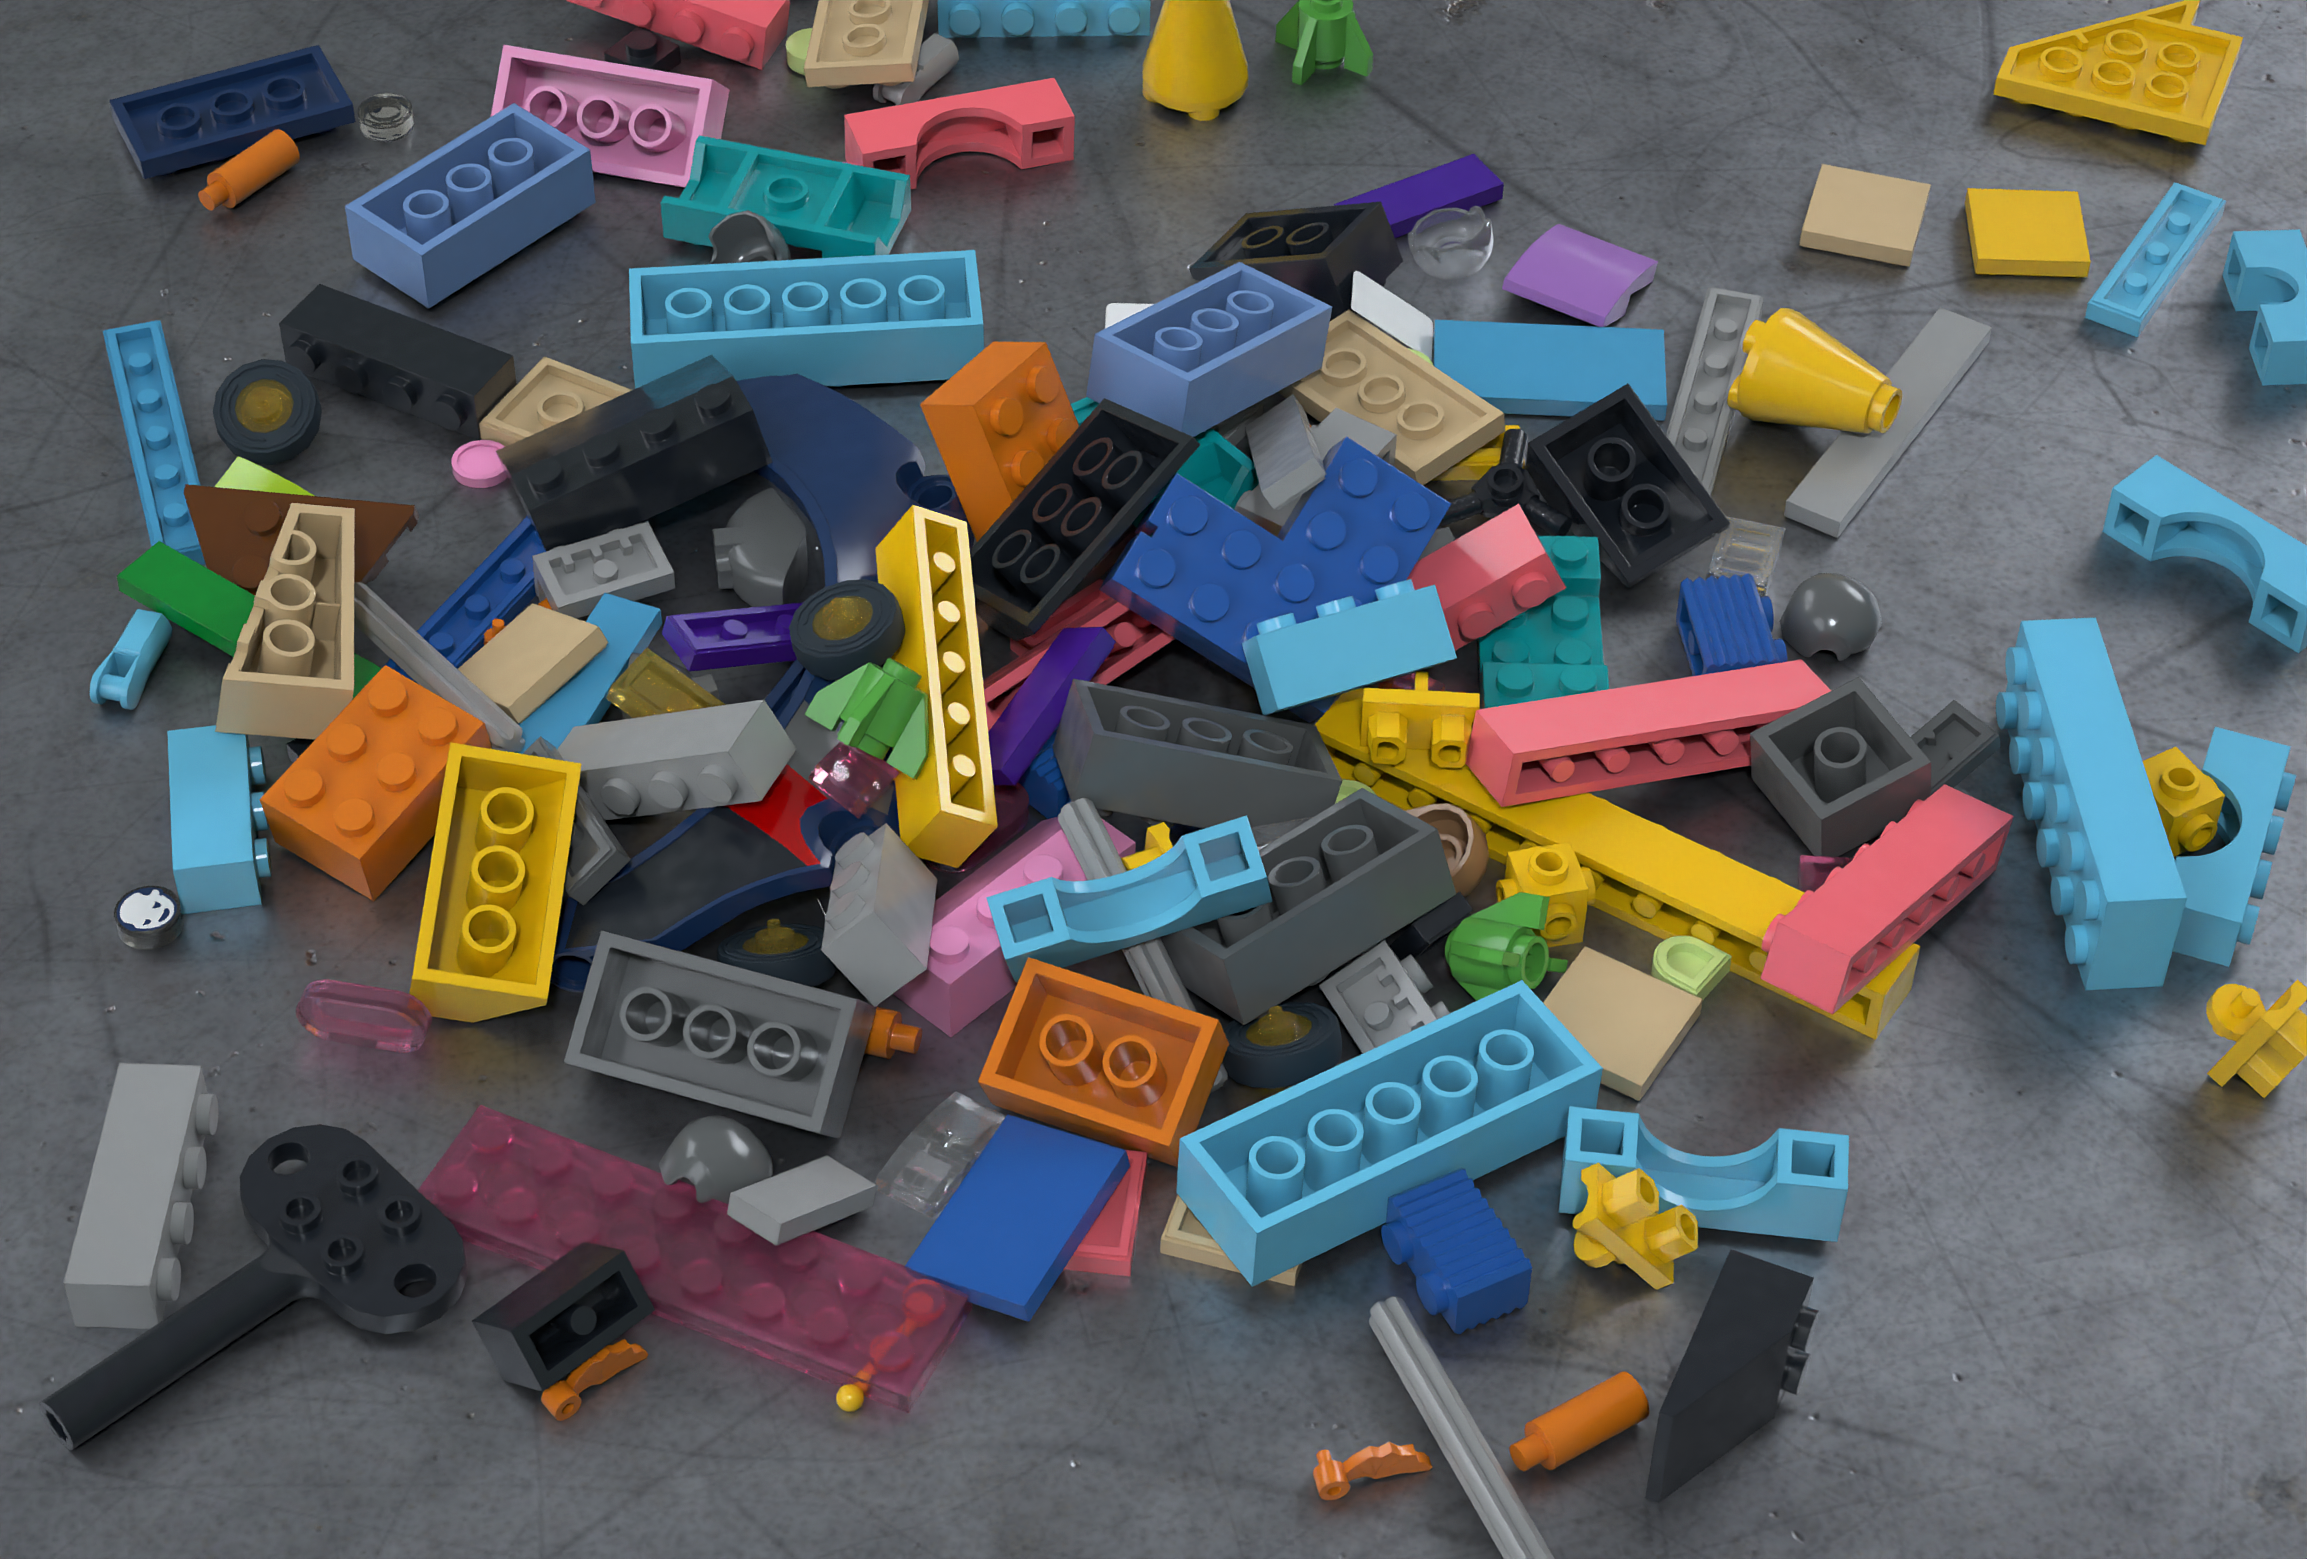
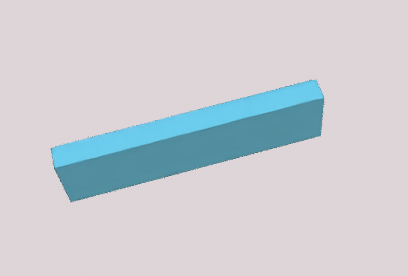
[2085,182,2226,338]

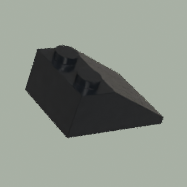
[1189,202,1403,321]
[1525,383,1730,588]
[1645,1249,1819,1503]

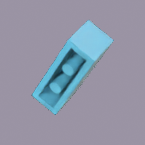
[1242,579,1457,716]
[167,725,272,914]

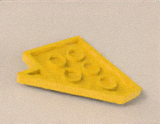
[1993,0,2243,146]

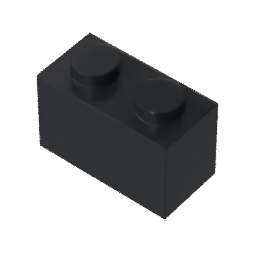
[472,1241,655,1392]

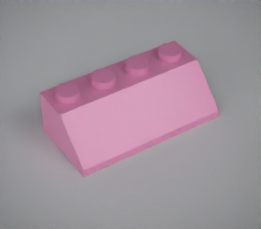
[491,45,730,188]
[893,817,1136,1037]

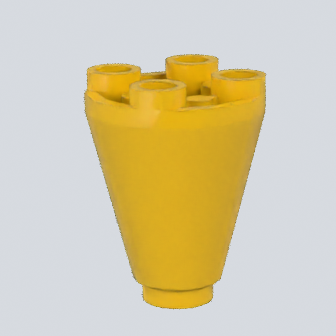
[1142,0,1248,121]
[1727,308,1902,433]

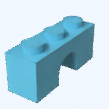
[2222,229,2307,386]

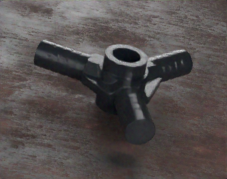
[1438,429,1572,536]

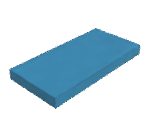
[1433,320,1667,421]

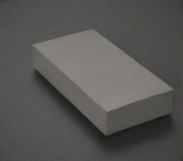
[727,1155,877,1246]

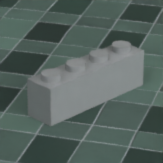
[557,700,796,820]
[63,1063,219,1329]

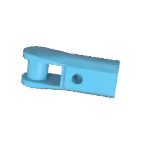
[89,609,172,710]

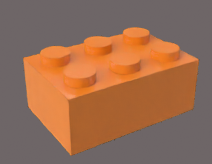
[920,342,1079,542]
[259,665,492,902]
[978,957,1229,1167]

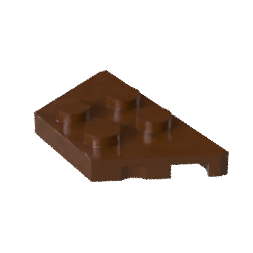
[183,484,419,595]

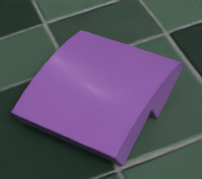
[1502,224,1658,327]

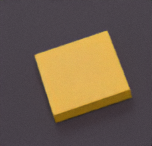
[1965,188,2091,278]

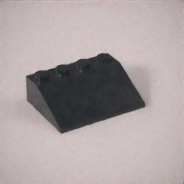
[496,355,773,552]
[970,398,1200,642]

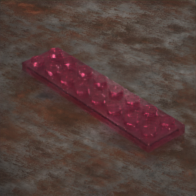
[418,1105,972,1414]

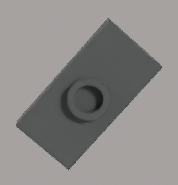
[1910,700,2001,795]

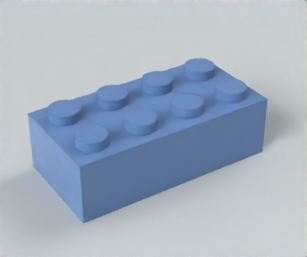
[345,103,596,308]
[1086,262,1332,437]

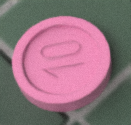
[451,440,508,488]

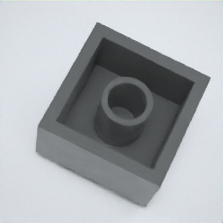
[1750,677,1931,865]

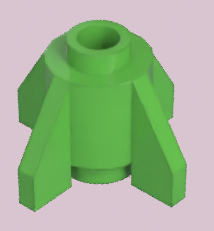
[1275,0,1373,85]
[804,658,929,779]
[1445,892,1568,1001]

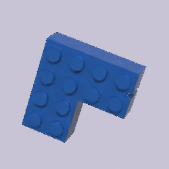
[1099,436,1451,723]

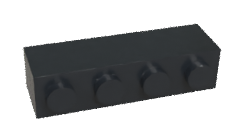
[279,284,517,440]

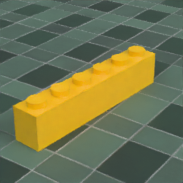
[875,505,998,868]

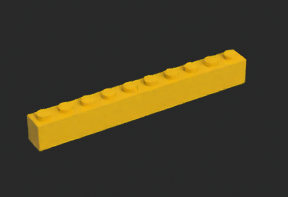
[1315,688,1920,1040]

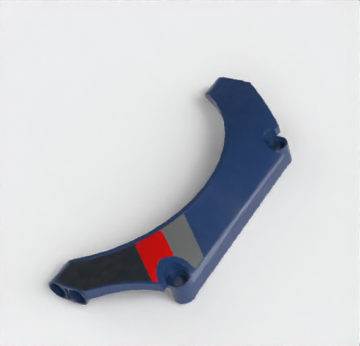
[550,374,975,992]

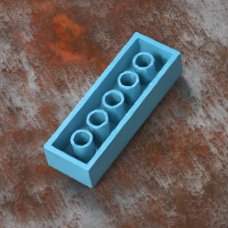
[629,250,984,389]
[1996,617,2187,991]
[1176,980,1603,1287]

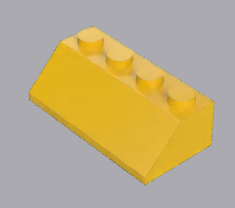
[406,742,582,1023]

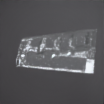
[1705,516,1786,597]

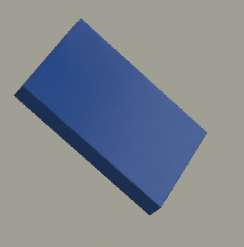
[904,1114,1130,1322]

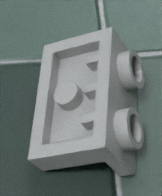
[532,521,675,618]
[1319,940,1451,1054]

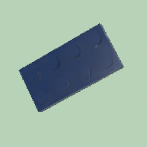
[109,45,356,179]

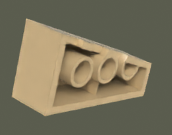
[215,503,355,740]

